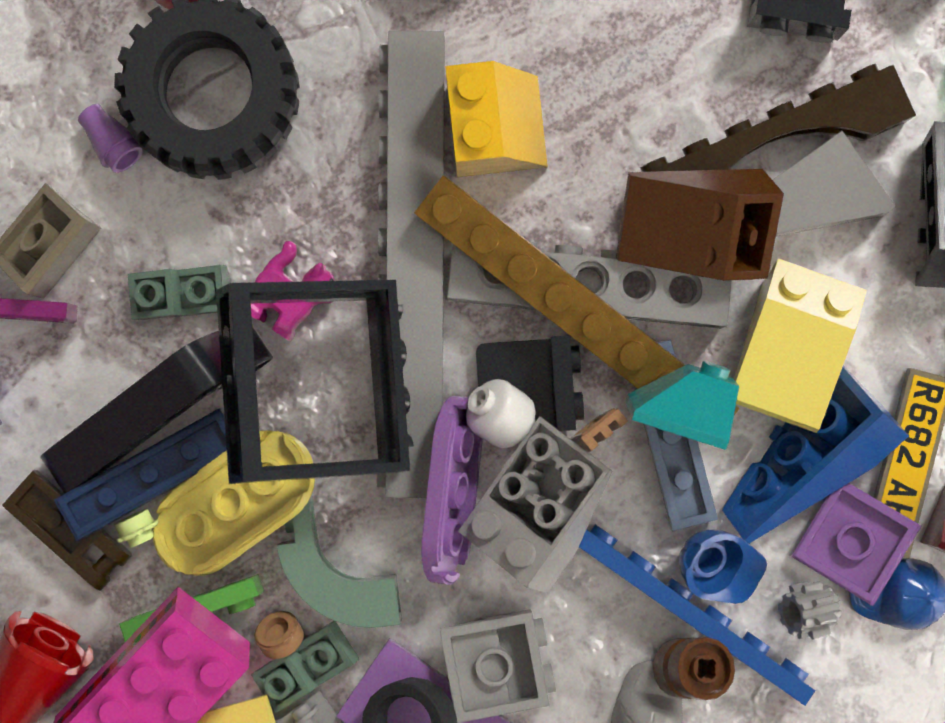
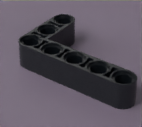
[40,326,273,494]

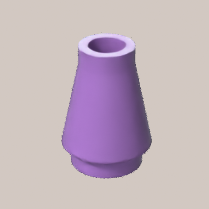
[78,104,143,173]

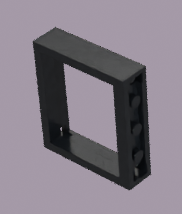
[216,280,414,484]

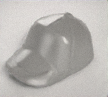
[611,661,683,723]

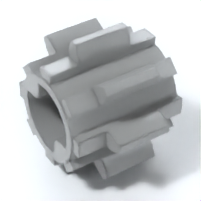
[778,581,842,640]

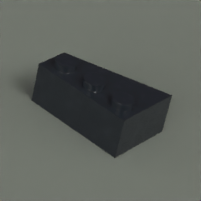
[915,121,945,288]

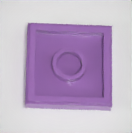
[791,483,922,606]

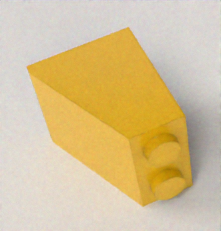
[445,61,548,178]

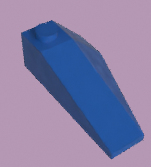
[722,365,909,544]

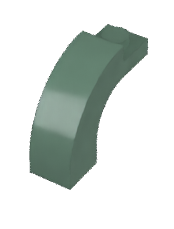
[276,493,402,628]

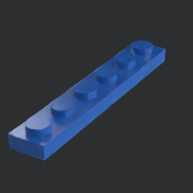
[579,524,816,706]

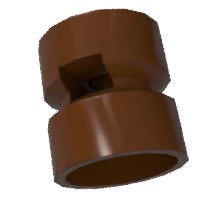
[653,637,735,700]

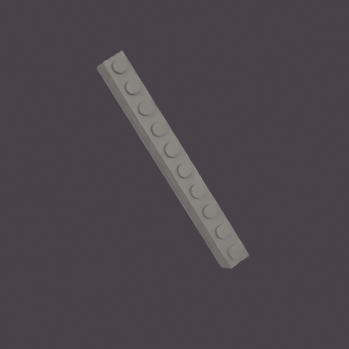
[377,31,445,498]

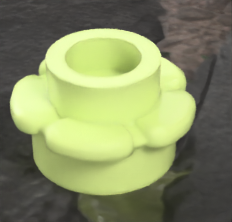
[114,508,158,548]

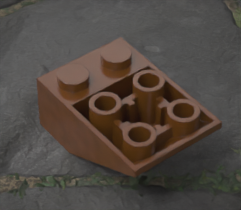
[616,169,784,281]

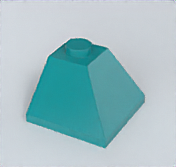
[625,361,739,450]

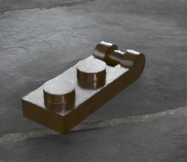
[2,470,132,591]

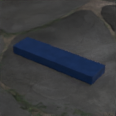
[54,408,227,542]

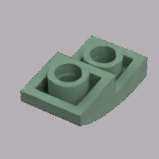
[128,265,229,320]
[251,621,359,714]

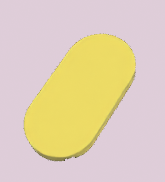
[153,430,315,576]

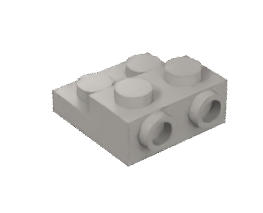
[439,609,556,723]

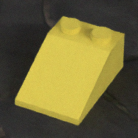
[734,258,867,433]

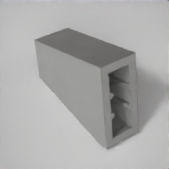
[773,131,896,237]

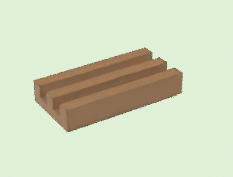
[570,408,628,452]

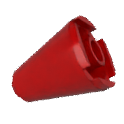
[0,611,94,723]

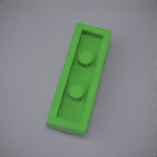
[119,574,264,642]

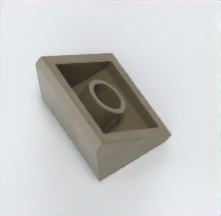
[0,183,101,299]

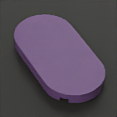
[421,396,483,585]

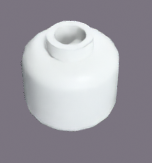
[466,379,536,449]

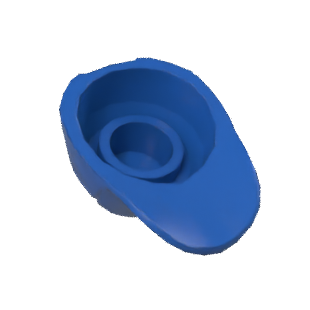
[679,530,767,604]
[849,559,945,630]

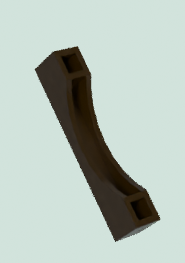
[640,64,916,172]

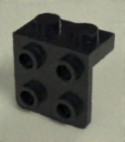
[747,0,852,43]
[476,335,584,431]

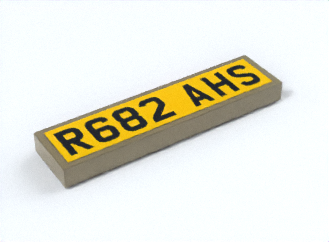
[874,368,945,559]

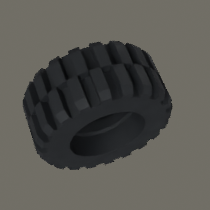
[114,0,300,180]

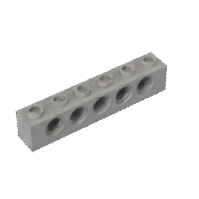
[447,242,732,329]

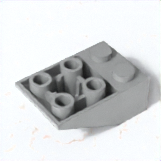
[458,416,612,593]

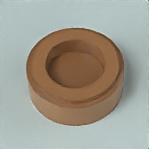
[254,611,304,659]

